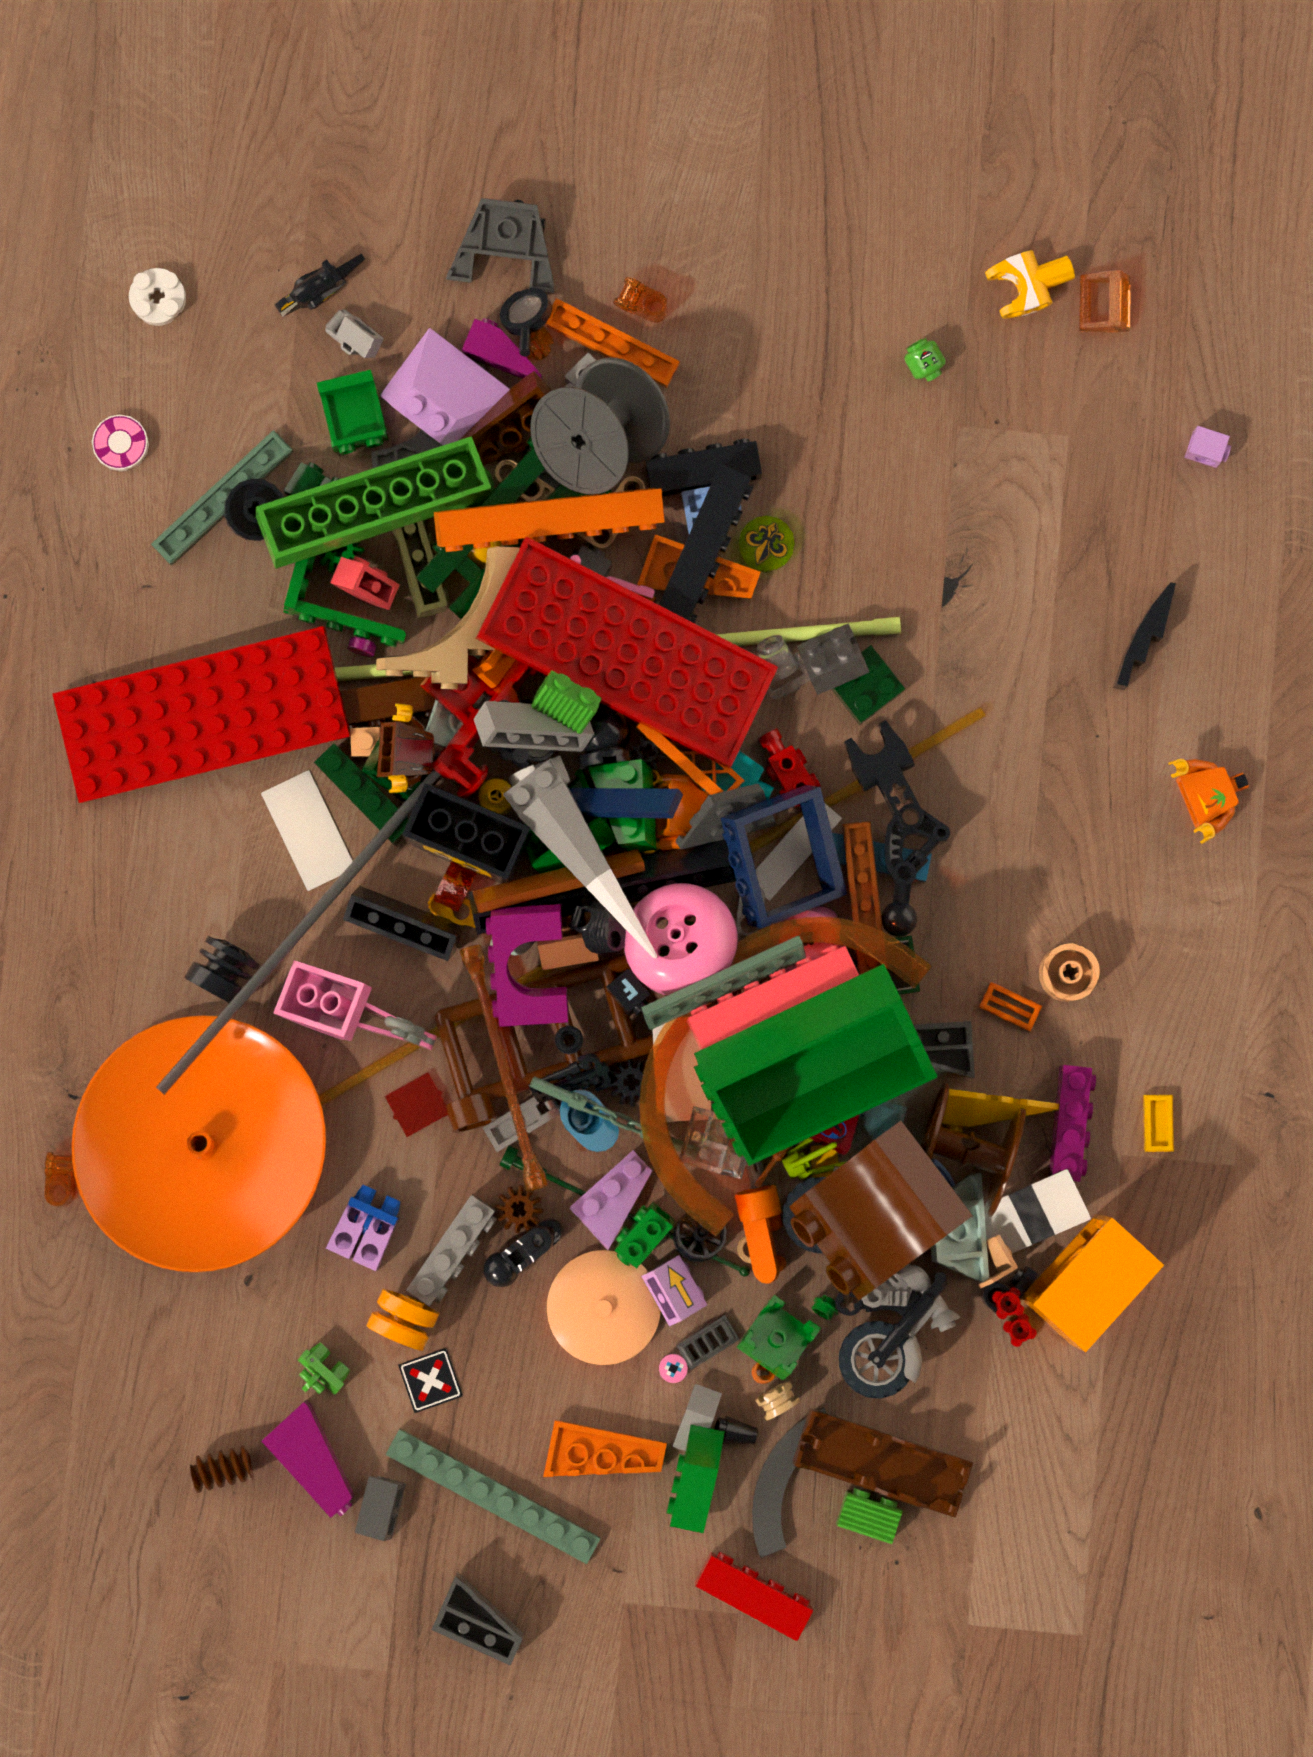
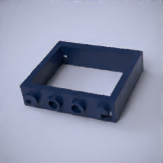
[721,785,847,929]

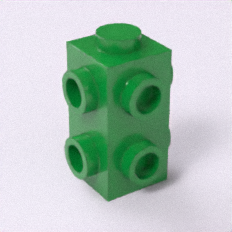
[615,1201,675,1269]

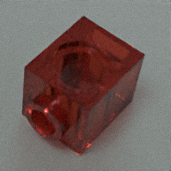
[433,862,476,912]

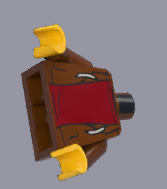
[377,703,443,793]

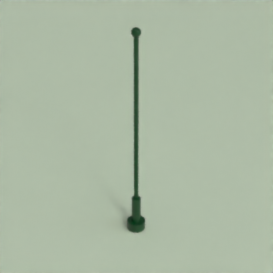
[499,1145,750,1277]

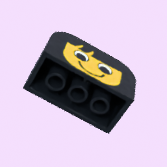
[402,783,533,884]

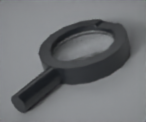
[499,287,552,357]

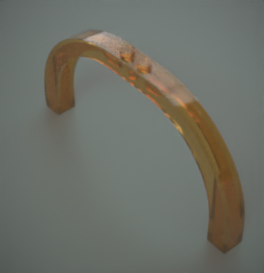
[640,917,932,1236]

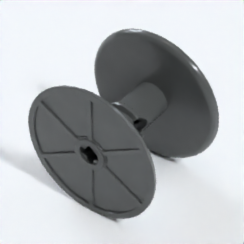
[531,358,670,494]

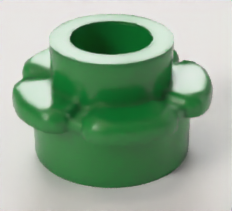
[811,1295,839,1320]

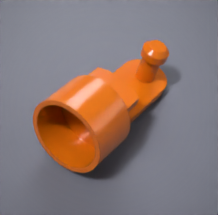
[734,1185,786,1284]

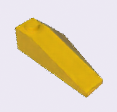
[942,1089,1059,1132]

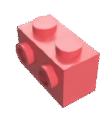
[330,556,400,610]

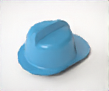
[560,1089,619,1152]

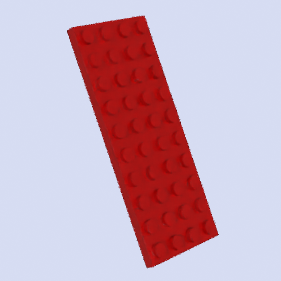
[475,536,778,768]
[52,626,351,803]

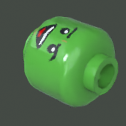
[904,338,946,382]

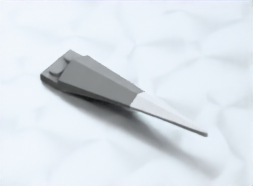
[503,760,657,959]

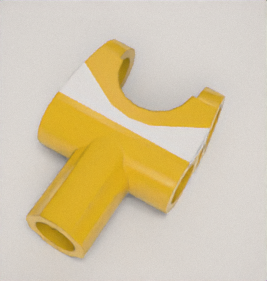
[985,250,1075,319]

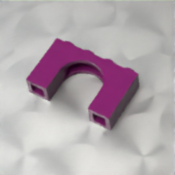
[486,904,569,1027]

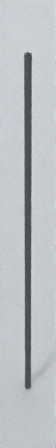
[156,676,529,1095]

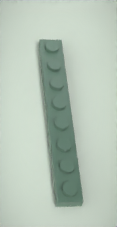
[385,1428,601,1564]

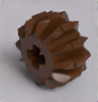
[495,1185,544,1233]

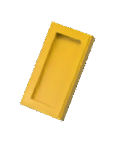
[1143,1095,1174,1152]

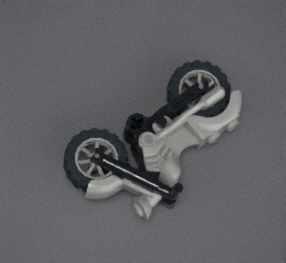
[783,1166,961,1399]

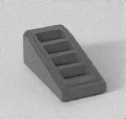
[676,1315,740,1370]

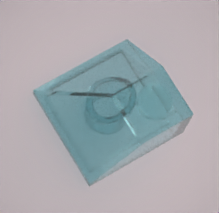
[860,1102,907,1141]

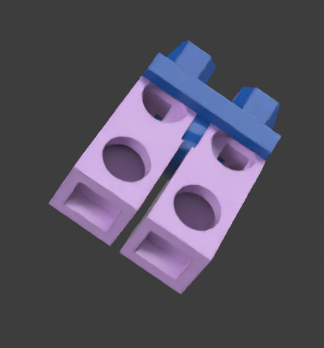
[326,1185,401,1271]

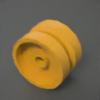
[366,1288,440,1351]

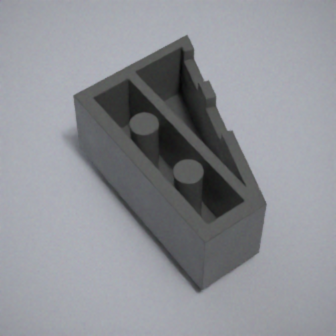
[914,1021,975,1079]
[431,1572,524,1666]

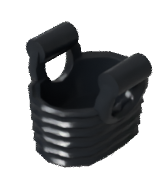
[568,899,626,954]

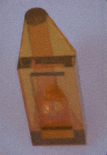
[1079,270,1131,332]

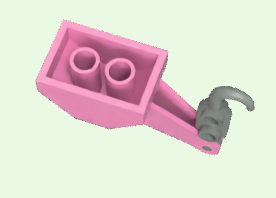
[274,960,437,1050]

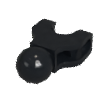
[483,1218,563,1287]

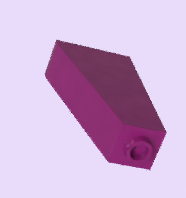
[261,1400,354,1518]

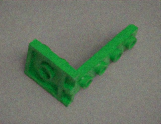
[283,556,406,647]

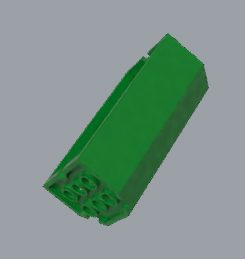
[694,964,937,1166]

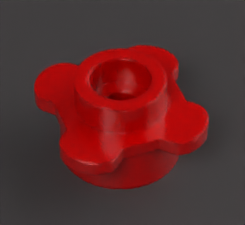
[992,1287,1024,1319]
[1003,1313,1037,1347]

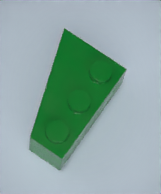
[588,759,657,852]
[666,1425,724,1533]

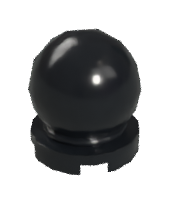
[578,703,634,770]

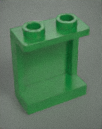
[317,370,389,455]

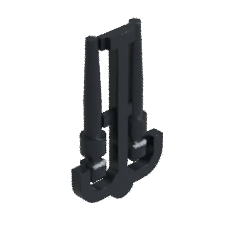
[528,1054,611,1104]

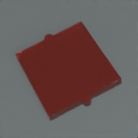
[385,1073,448,1137]

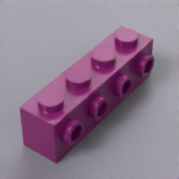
[1048,1065,1096,1182]

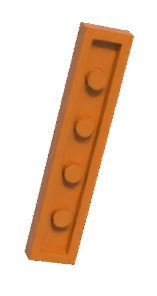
[545,298,680,388]

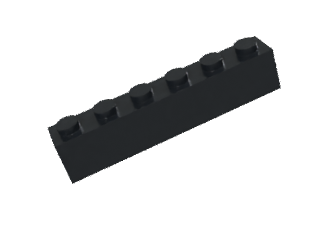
[659,464,754,624]

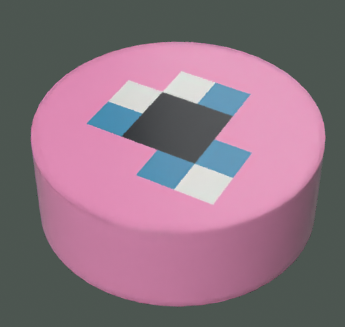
[659,1354,688,1383]

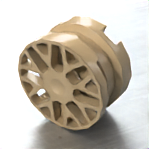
[755,1380,801,1420]

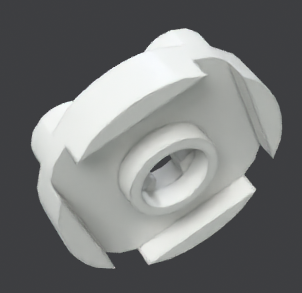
[129,268,186,326]

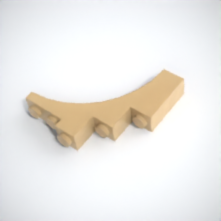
[376,546,519,689]

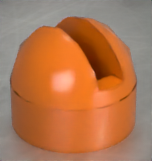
[752,1363,775,1384]

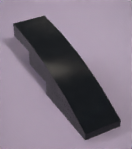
[1113,582,1176,690]

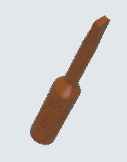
[754,1147,791,1188]

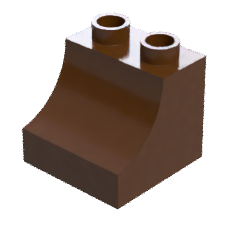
[789,1121,973,1301]

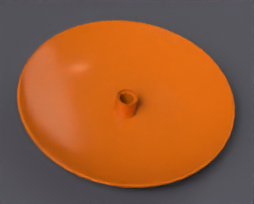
[72,1016,326,1272]

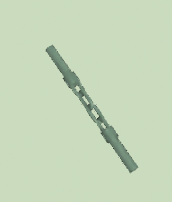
[530,1076,696,1157]

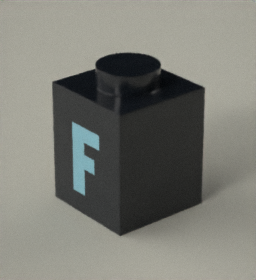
[606,969,651,1017]

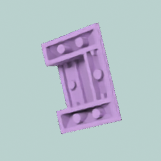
[380,328,510,445]

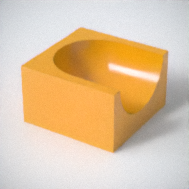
[1021,1214,1164,1353]

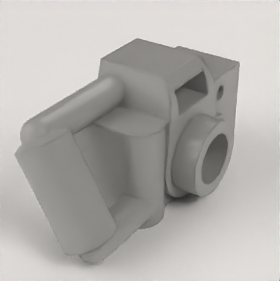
[325,309,384,358]

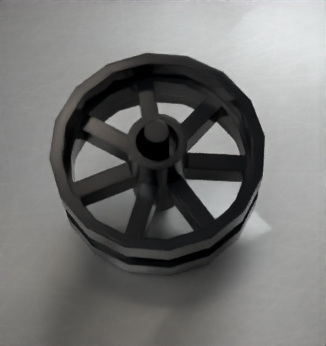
[673,1208,727,1263]

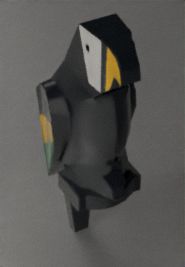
[274,254,365,317]

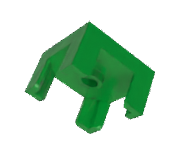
[736,1295,821,1380]

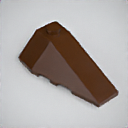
[459,371,552,465]

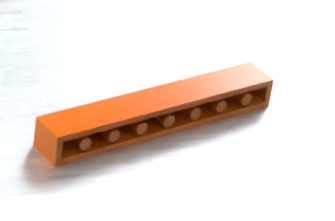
[434,488,665,552]

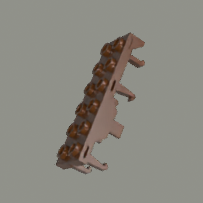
[792,1408,973,1518]

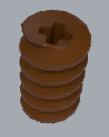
[190,1445,254,1493]

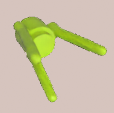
[782,1138,847,1180]

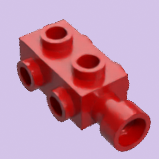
[758,728,821,809]

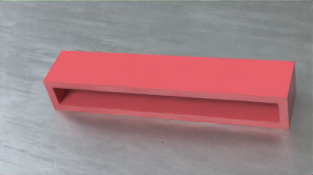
[687,945,859,1050]

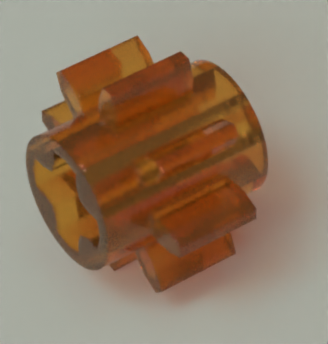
[517,326,554,360]

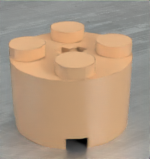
[1039,943,1100,1002]

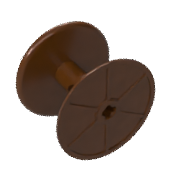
[920,1083,1026,1217]

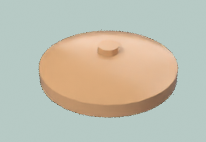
[547,1250,661,1365]

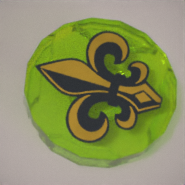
[739,515,795,572]

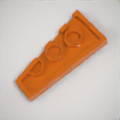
[637,534,761,599]
[543,1420,667,1477]

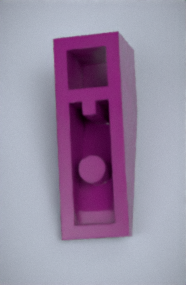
[462,318,543,380]

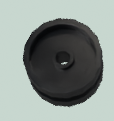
[224,479,284,541]

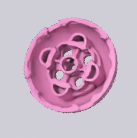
[624,883,738,995]

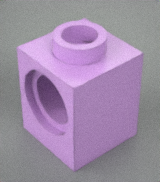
[1184,426,1231,468]

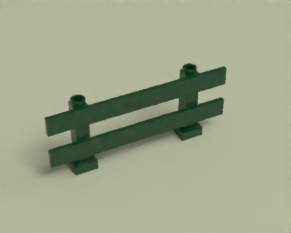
[415,437,612,619]

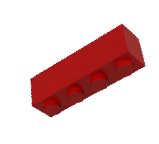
[695,1551,813,1641]

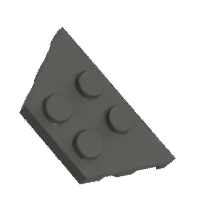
[676,784,776,849]

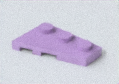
[570,1150,652,1250]

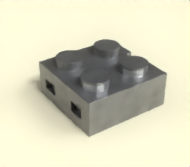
[797,623,869,695]

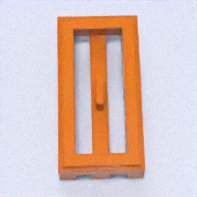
[978,982,1042,1032]

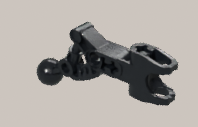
[844,720,950,937]

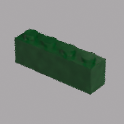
[314,743,409,846]

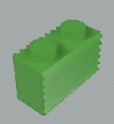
[531,670,601,734]
[836,1488,902,1544]

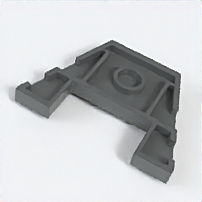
[446,198,555,293]

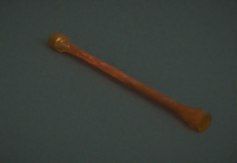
[460,944,548,1192]

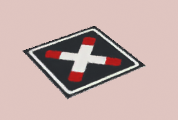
[398,1348,463,1413]

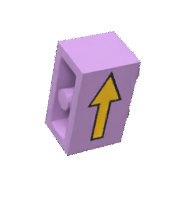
[641,1255,707,1326]

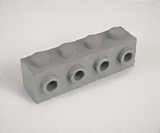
[474,701,594,752]
[406,1194,497,1306]

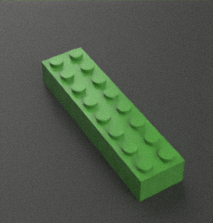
[256,436,491,569]

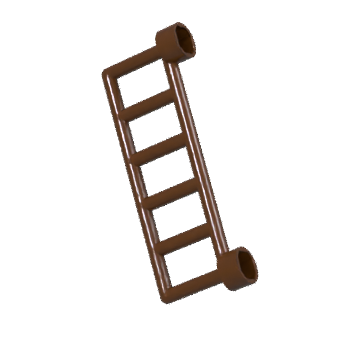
[435,953,741,1133]

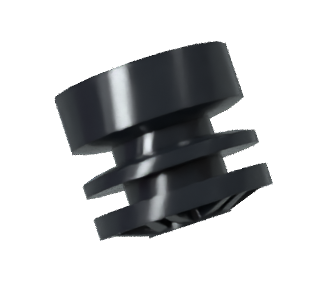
[184,936,260,1003]

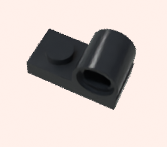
[981,1266,1039,1320]

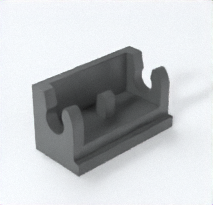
[355,1476,406,1541]

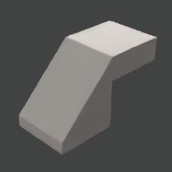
[673,1384,722,1451]

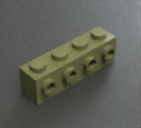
[392,519,450,619]

